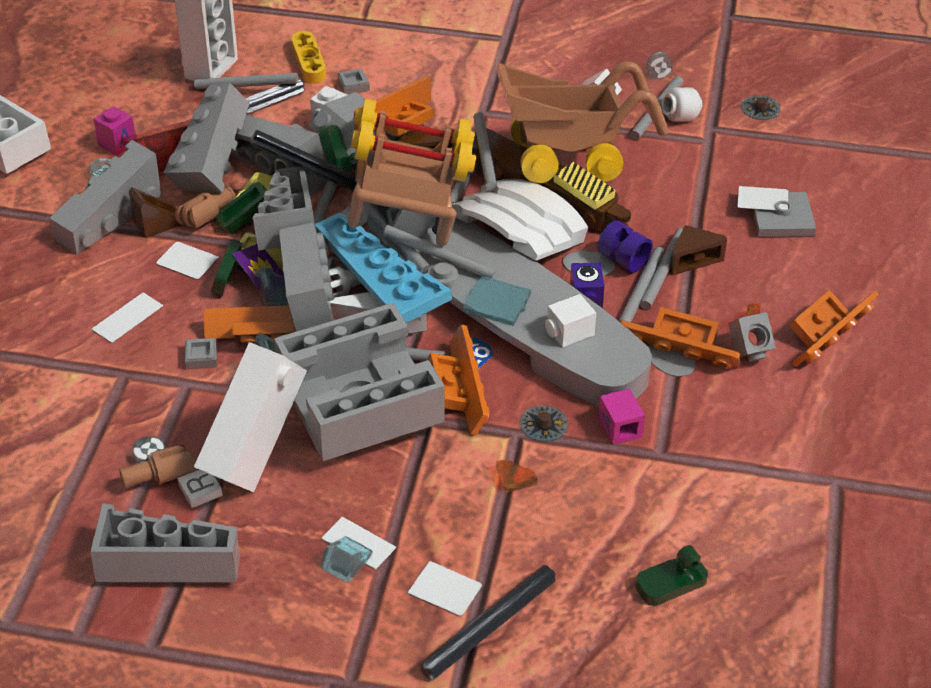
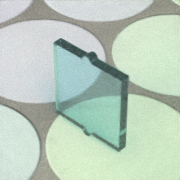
[463,276,531,326]

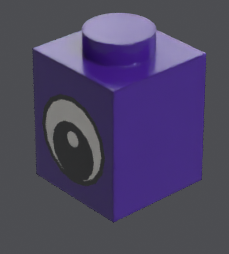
[570,262,605,309]

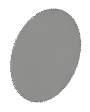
[563,251,615,276]
[649,344,695,376]

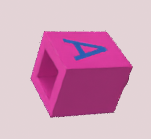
[93,106,136,155]
[598,389,645,445]

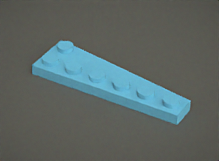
[315,212,452,323]

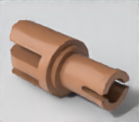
[175,186,235,228]
[119,444,197,489]

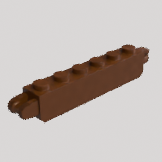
[452,128,631,234]

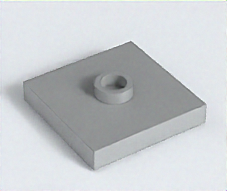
[752,192,816,237]

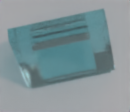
[321,536,373,582]

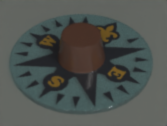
[741,95,781,120]
[520,405,568,442]

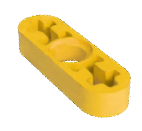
[291,31,326,84]

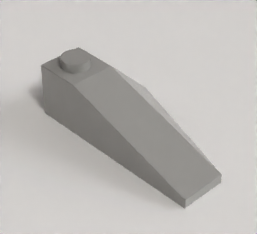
[309,92,390,156]

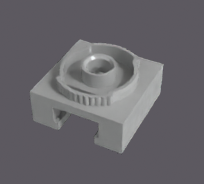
[274,303,445,461]

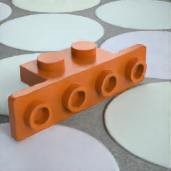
[353,76,434,136]
[788,290,879,367]
[203,305,296,343]
[620,307,740,369]
[426,325,490,435]

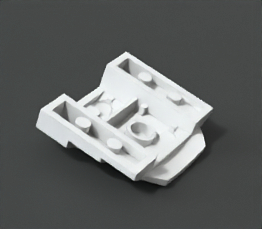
[452,179,588,261]

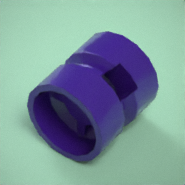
[597,220,653,273]

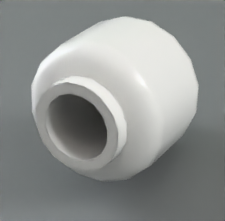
[661,87,702,122]

